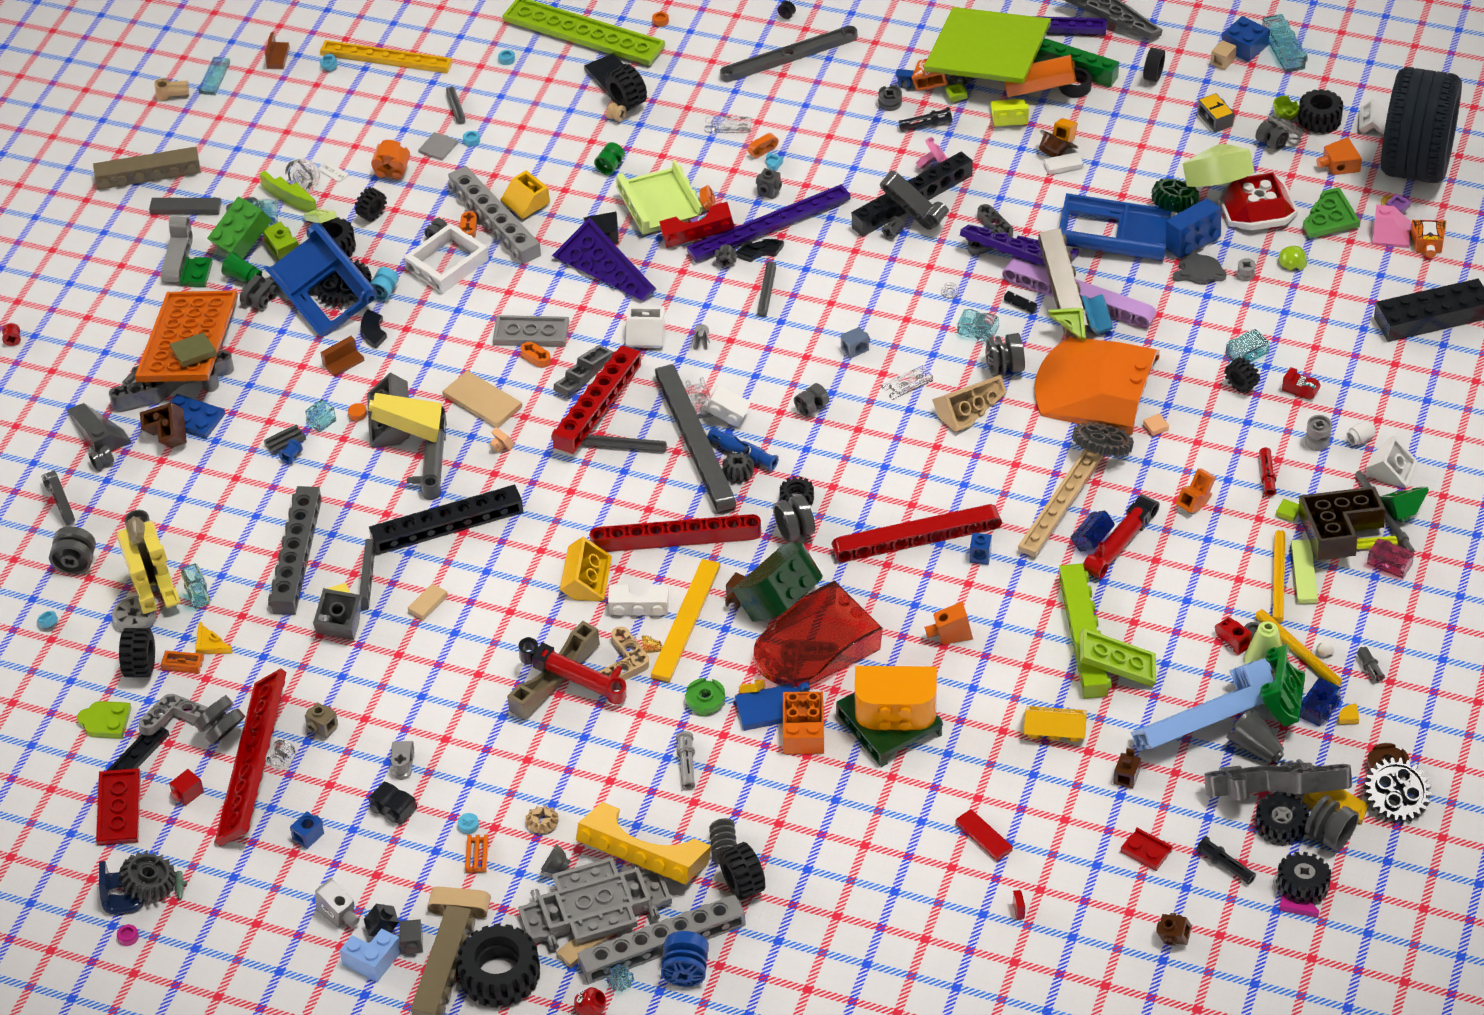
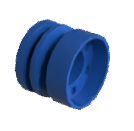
[661,931,709,987]

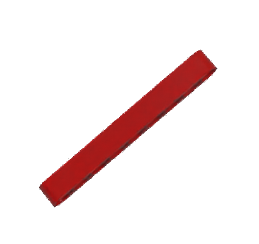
[831,504,1002,562]
[589,514,761,552]

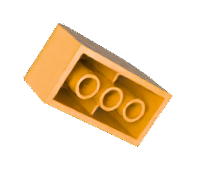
[854,666,937,731]

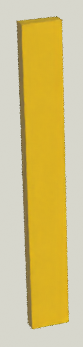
[320,40,453,73]
[651,559,721,682]

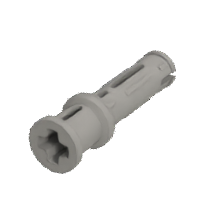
[675,731,695,790]

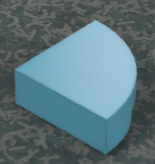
[766,152,784,171]

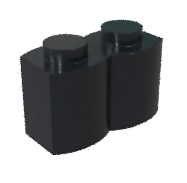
[368,781,417,824]

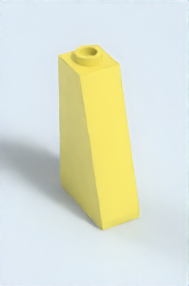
[368,393,442,443]

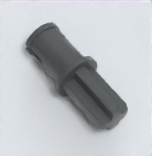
[1357,647,1385,683]

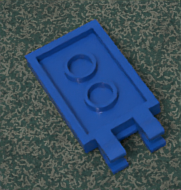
[735,682,810,731]

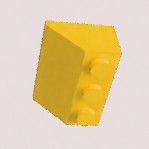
[560,537,612,602]
[1024,706,1087,742]

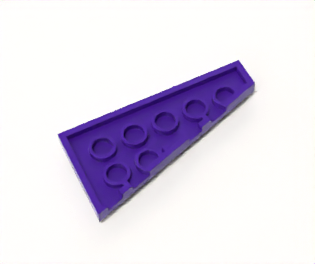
[552,218,656,301]
[959,224,1079,266]

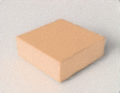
[1143,413,1169,436]

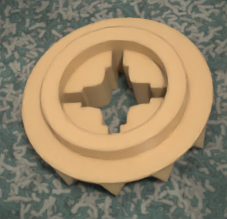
[526,805,559,834]

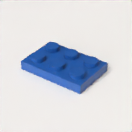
[170,394,225,439]

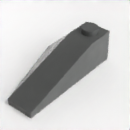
[67,403,131,452]

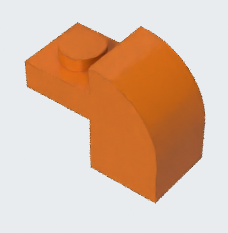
[1175,468,1216,513]

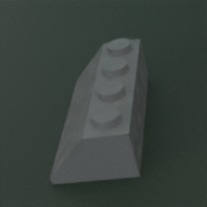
[367,372,411,448]

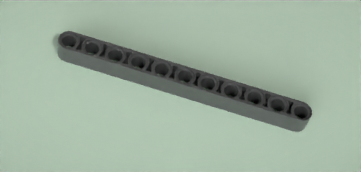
[655,364,736,513]

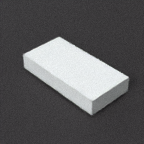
[1044,152,1083,175]

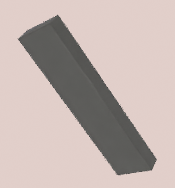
[149,198,222,214]
[359,539,375,610]

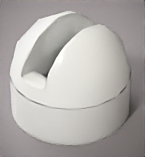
[1317,639,1334,656]

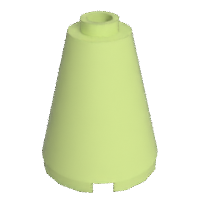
[1244,621,1282,675]

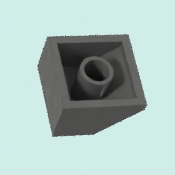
[313,588,362,640]

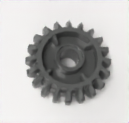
[119,850,176,904]

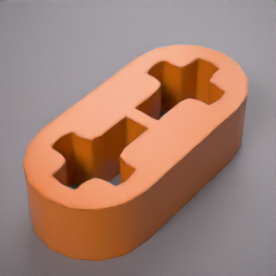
[747,133,779,158]
[700,185,715,212]
[459,211,477,238]
[520,342,551,368]

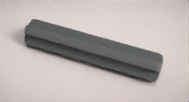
[446,86,466,124]

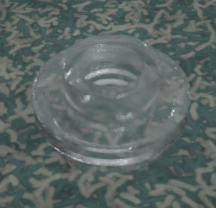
[941,282,959,299]

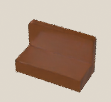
[265,32,290,69]
[320,336,364,377]

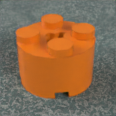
[371,140,410,180]

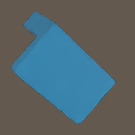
[1082,294,1114,335]

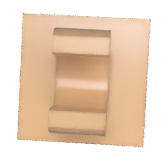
[490,427,515,453]

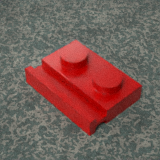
[1120,827,1173,871]

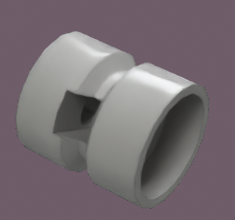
[1305,415,1332,451]

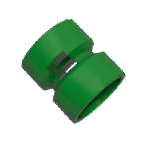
[594,142,625,175]

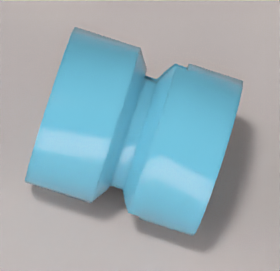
[370,267,399,301]

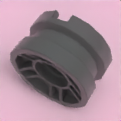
[878,85,902,111]

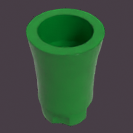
[221,252,263,284]

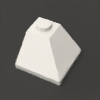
[1366,435,1418,488]

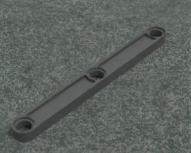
[720,26,858,82]

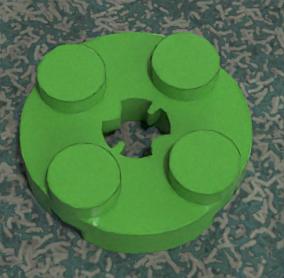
[685,678,725,716]

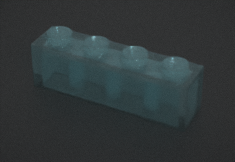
[1262,14,1308,73]

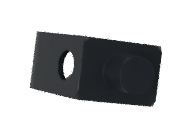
[583,211,619,244]

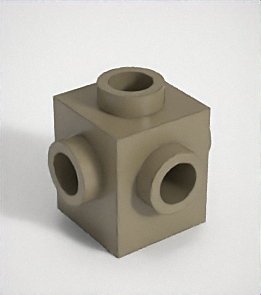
[305,702,338,738]

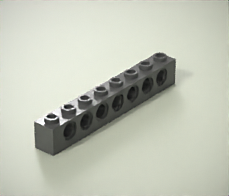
[268,486,322,615]

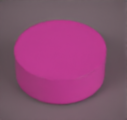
[117,924,139,946]

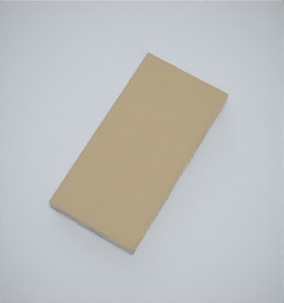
[442,370,522,428]

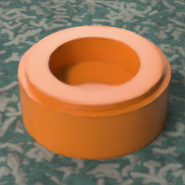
[652,12,669,27]
[348,403,367,421]

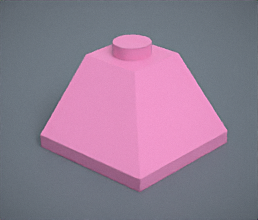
[1372,205,1411,248]

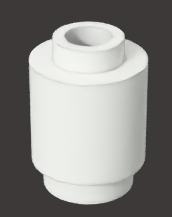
[1346,420,1376,445]

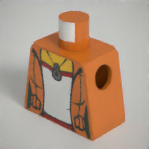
[1410,220,1447,258]

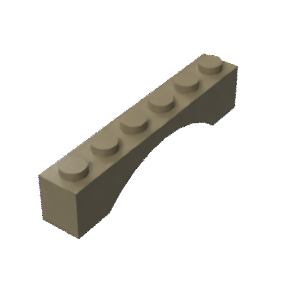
[507,621,600,720]

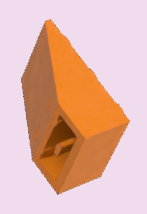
[783,691,824,754]

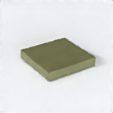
[169,332,217,367]

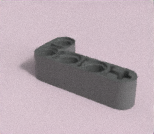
[880,170,949,230]

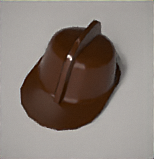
[1039,130,1079,157]

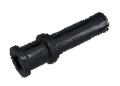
[899,107,952,131]
[1196,836,1256,885]

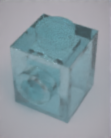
[305,399,336,433]

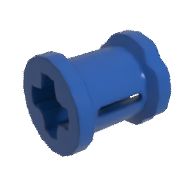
[279,439,303,464]

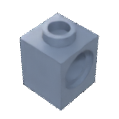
[840,327,870,359]

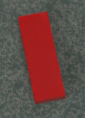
[955,809,1013,862]

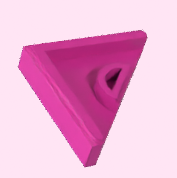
[1279,895,1319,918]

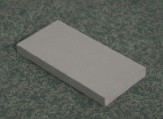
[493,315,569,347]

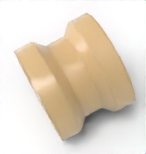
[606,102,627,122]

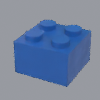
[1222,16,1270,62]

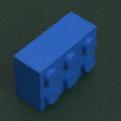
[1166,198,1221,259]

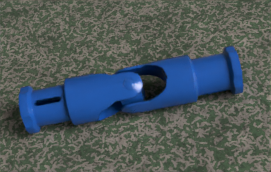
[707,427,779,471]

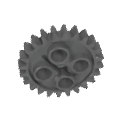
[1072,422,1134,457]

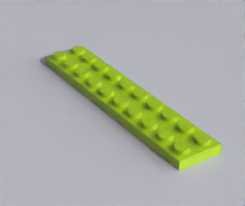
[502,0,665,66]

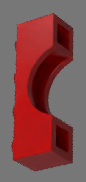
[659,202,735,248]

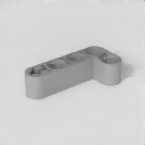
[161,216,193,283]

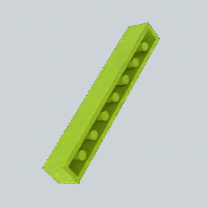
[1059,563,1112,699]

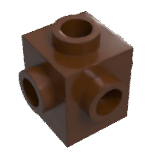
[1156,913,1192,946]

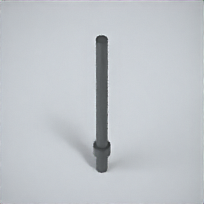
[1355,471,1415,555]

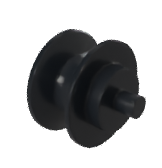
[777,0,796,19]

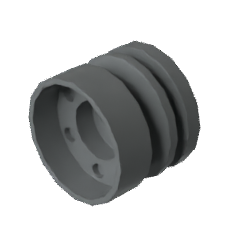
[985,333,1025,376]
[1305,795,1359,851]

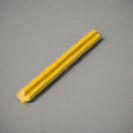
[1273,530,1285,623]
[1255,609,1343,688]

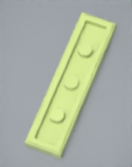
[303,209,337,223]
[1291,540,1318,604]

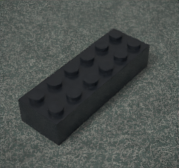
[1374,278,1484,342]

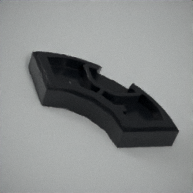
[736,239,784,262]
[361,309,387,348]

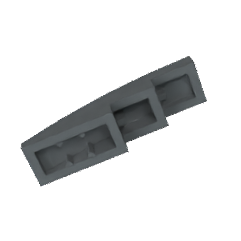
[553,345,614,397]

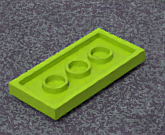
[1080,628,1156,687]

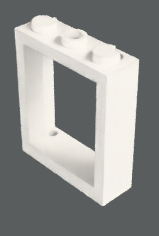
[404,223,489,294]

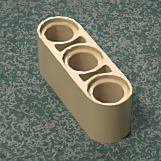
[427,886,491,918]

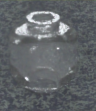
[266,740,296,770]

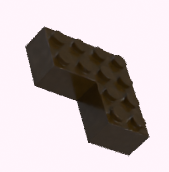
[1298,486,1385,560]

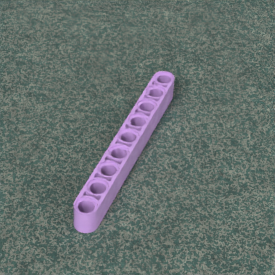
[1002,258,1157,328]

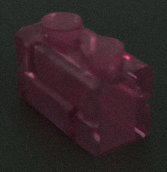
[1367,538,1414,579]

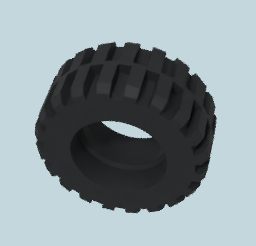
[457,924,540,1008]

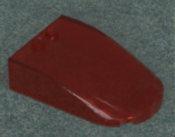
[753,580,883,687]

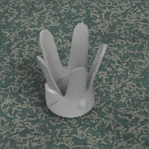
[691,324,710,350]

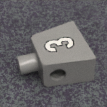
[315,877,360,928]

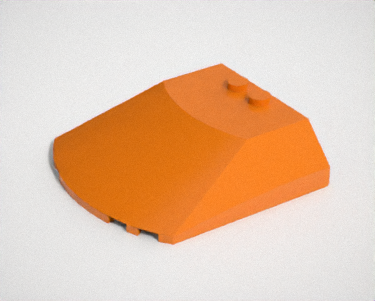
[1035,337,1160,435]

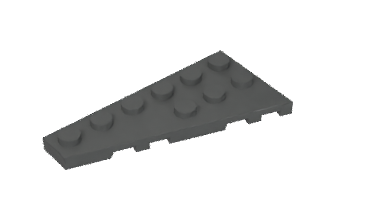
[1064,0,1163,39]

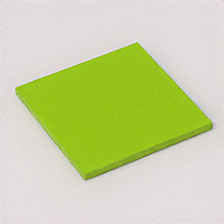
[924,7,1051,84]

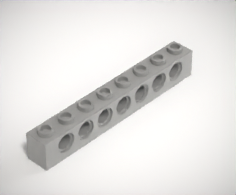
[448,166,541,264]
[577,894,746,984]

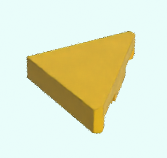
[195,622,233,654]

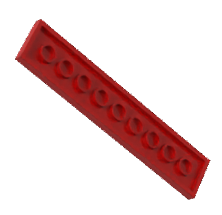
[214,668,287,846]

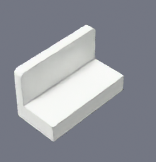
[1359,99,1387,135]

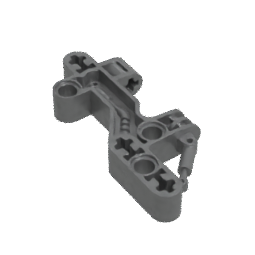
[109,350,234,411]
[1204,759,1352,801]

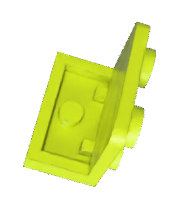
[991,99,1029,126]

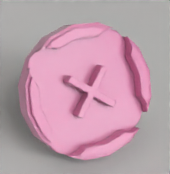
[916,137,947,169]

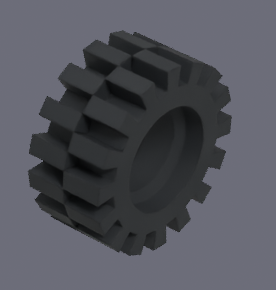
[354,187,387,222]
[1224,357,1260,393]
[779,476,814,506]

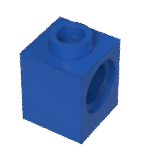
[970,533,992,565]
[290,811,324,849]

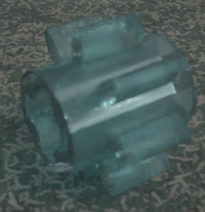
[607,964,634,992]

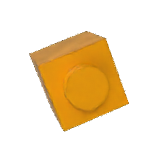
[1052,118,1078,142]

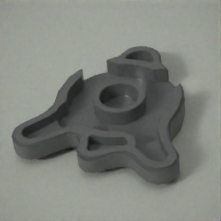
[1173,250,1227,284]

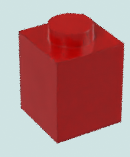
[169,769,204,806]

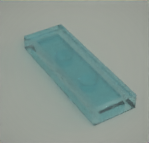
[198,57,230,96]

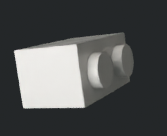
[704,384,751,427]

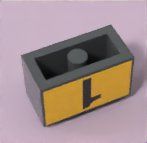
[1197,93,1235,133]

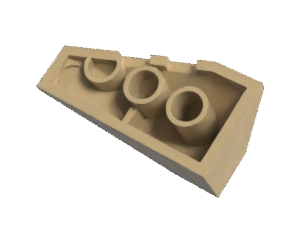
[932,375,1007,432]

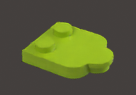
[77,701,132,739]

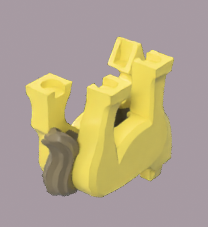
[117,516,181,614]

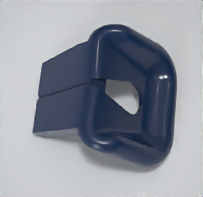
[99,861,145,915]

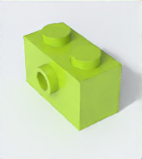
[263,222,299,261]

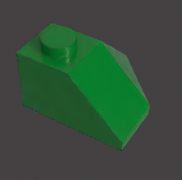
[1380,487,1429,522]

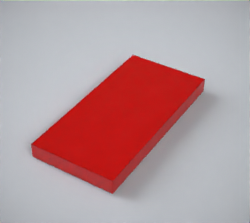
[96,768,141,845]

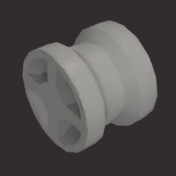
[1237,258,1256,281]

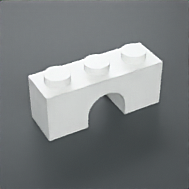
[608,585,669,616]

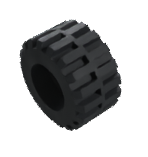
[605,64,647,111]
[1298,89,1343,134]
[320,217,356,257]
[119,628,155,677]
[719,842,765,900]

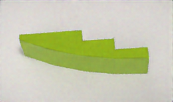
[259,170,317,212]

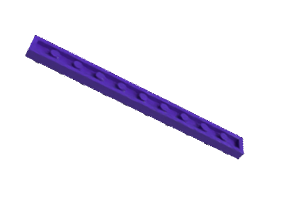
[687,184,851,262]

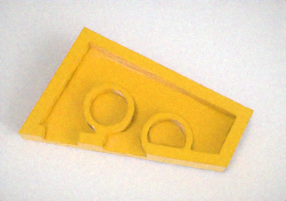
[1302,789,1368,825]

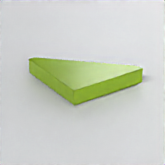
[1048,308,1086,341]

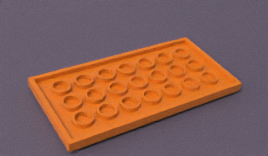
[135,290,238,383]

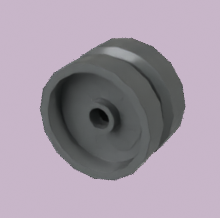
[773,494,816,543]
[49,526,96,574]
[193,695,245,745]

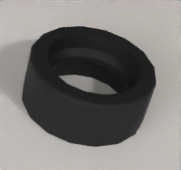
[1143,47,1165,82]
[1059,67,1092,98]

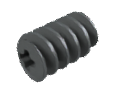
[709,818,737,864]

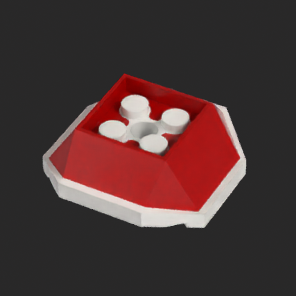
[1219,172,1298,230]

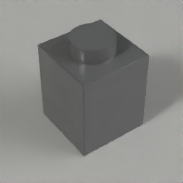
[399,919,423,954]

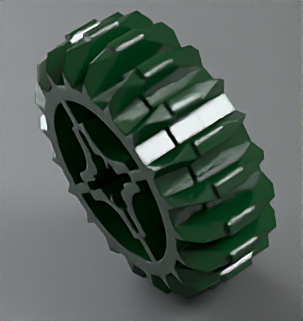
[1151,178,1199,214]

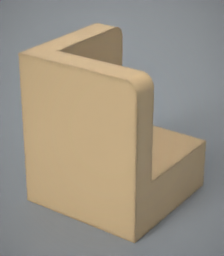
[1210,40,1237,70]

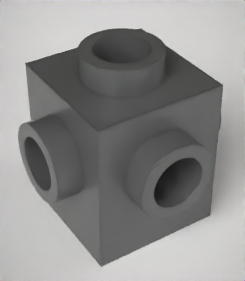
[756,168,782,199]

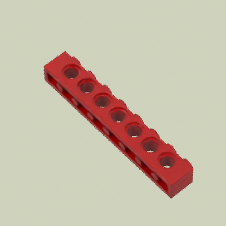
[551,345,641,454]

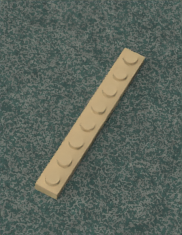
[1018,448,1104,557]

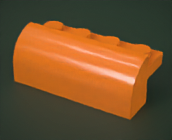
[1004,55,1077,97]

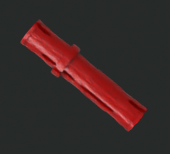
[1259,447,1277,497]

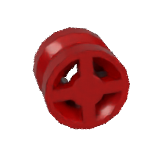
[2,323,21,346]

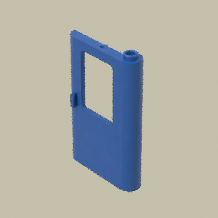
[1059,193,1171,261]
[264,223,377,336]

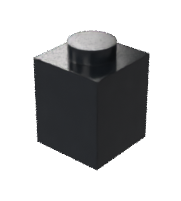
[364,903,399,937]

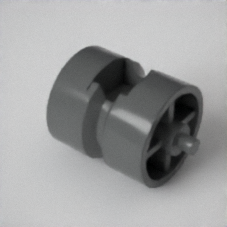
[794,383,829,417]

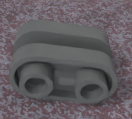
[240,275,278,310]

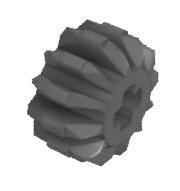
[722,452,754,483]

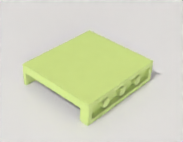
[616,159,704,235]

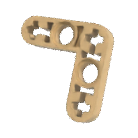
[599,627,649,681]

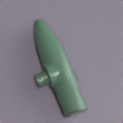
[175,871,187,900]

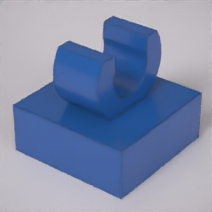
[896,69,914,88]

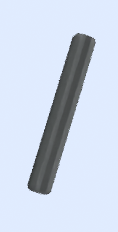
[757,261,776,316]

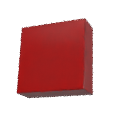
[1013,890,1025,920]

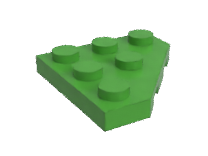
[1303,187,1360,238]

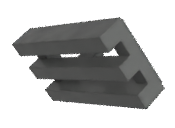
[264,424,306,455]

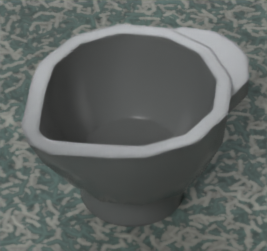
[541,844,571,874]

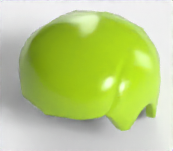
[1273,95,1299,120]
[1278,246,1308,271]

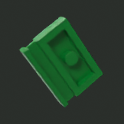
[179,257,213,287]

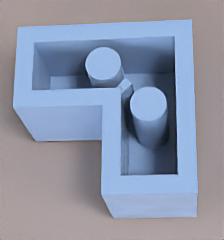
[340,928,402,982]

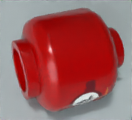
[574,987,606,1015]

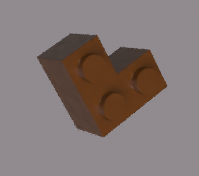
[140,403,187,448]

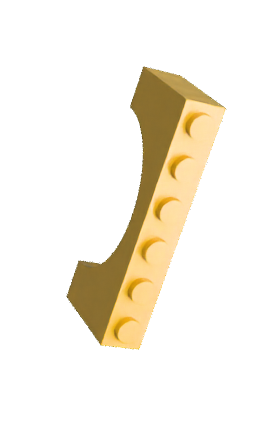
[576,802,712,885]

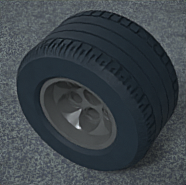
[1381,67,1462,183]

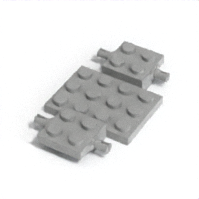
[518,857,672,950]

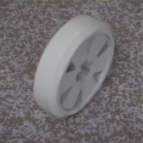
[112,596,156,632]

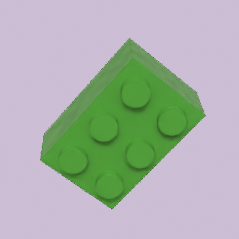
[207,196,272,259]

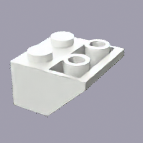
[626,306,666,348]

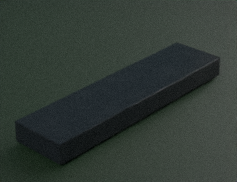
[106,724,170,771]

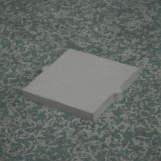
[418,132,459,161]

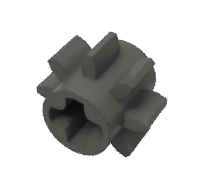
[715,245,737,267]

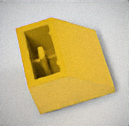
[500,170,550,219]

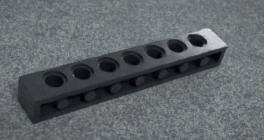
[851,151,973,237]
[369,484,524,555]

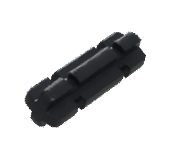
[1004,291,1037,313]

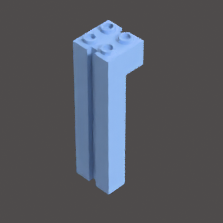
[1130,658,1274,751]

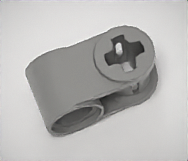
[391,741,414,779]

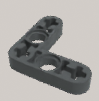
[968,204,1013,255]
[41,470,75,525]

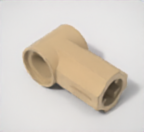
[154,78,189,101]

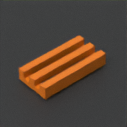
[160,650,204,673]
[465,834,489,873]

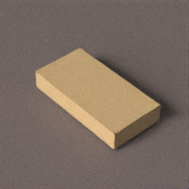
[407,583,448,620]

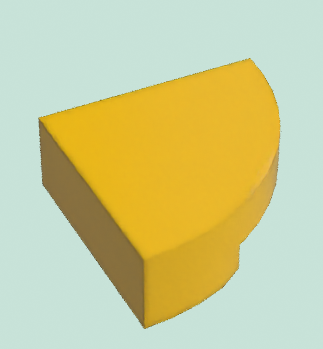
[739,679,766,693]
[1338,703,1359,724]

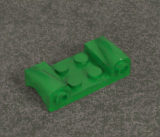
[1260,644,1306,727]

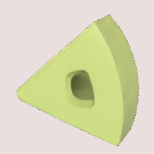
[1182,144,1255,187]

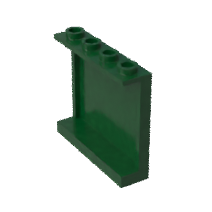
[836,692,943,767]

